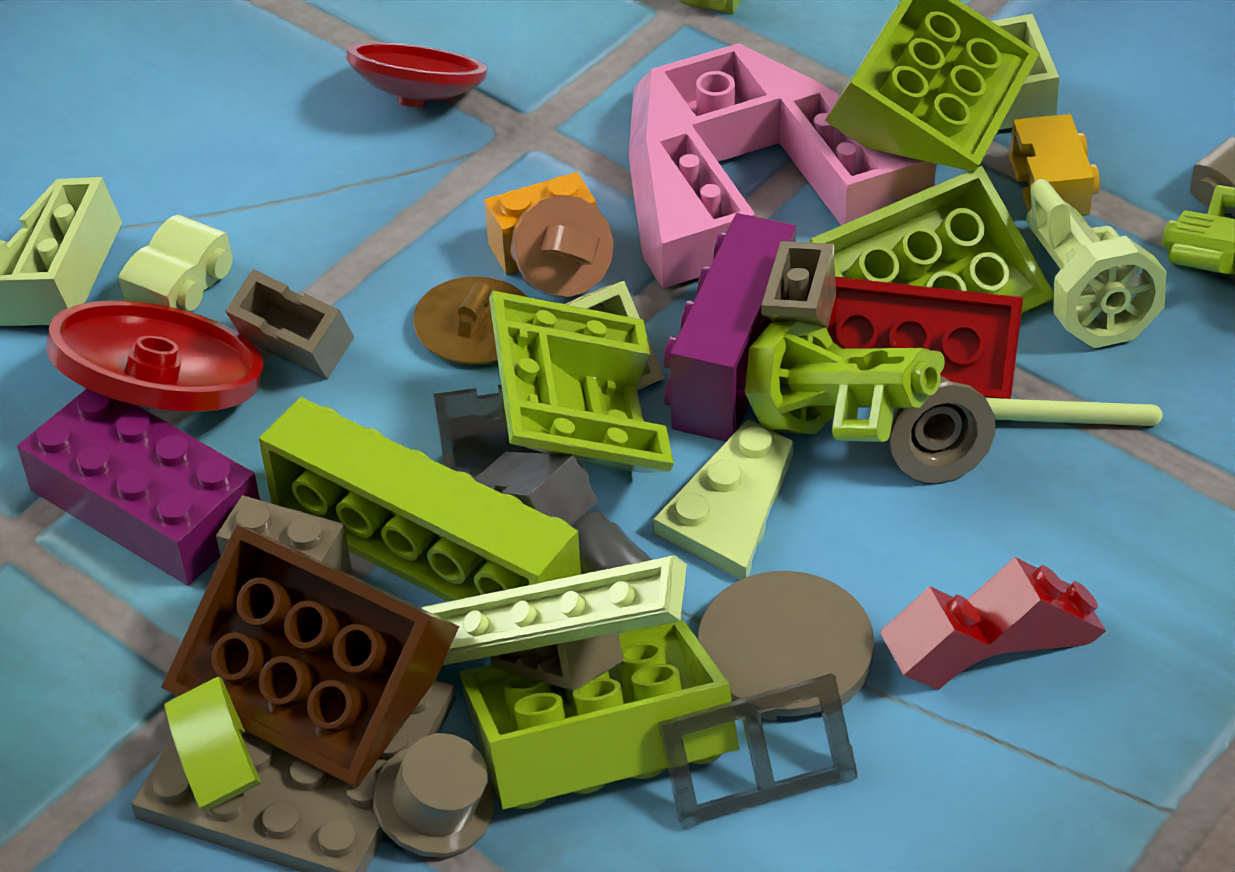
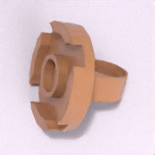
[511,195,614,297]

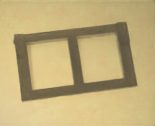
[658,673,858,829]

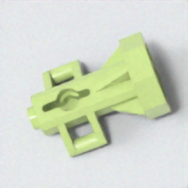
[1026,179,1167,348]

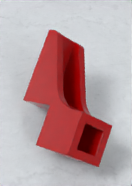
[880,557,1106,690]

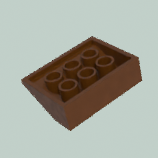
[161,524,460,787]

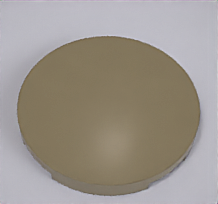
[698,571,874,721]

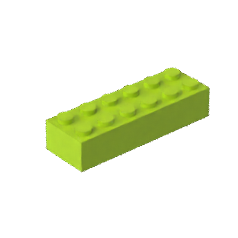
[258,396,581,602]

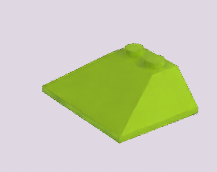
[489,290,674,473]

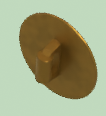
[413,276,527,365]

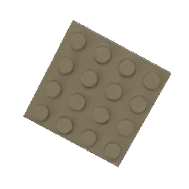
[131,680,456,872]

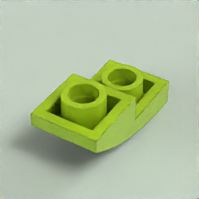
[164,676,262,811]

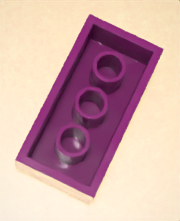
[663,213,796,442]
[17,388,260,586]

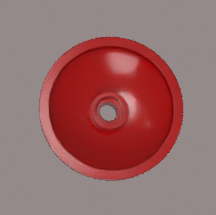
[346,42,487,108]

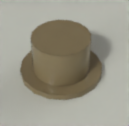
[889,376,995,483]
[373,733,494,858]

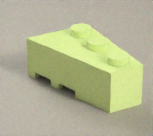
[0,177,122,326]

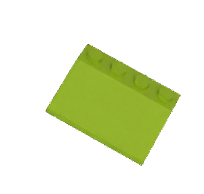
[825,0,1040,172]
[808,166,1054,314]
[458,618,740,809]

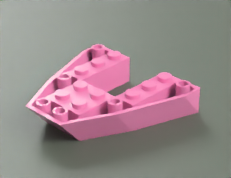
[628,43,936,289]

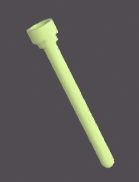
[986,398,1163,426]

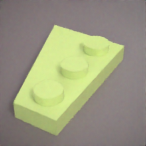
[654,419,793,580]

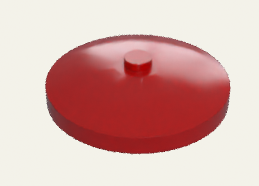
[46,301,263,412]

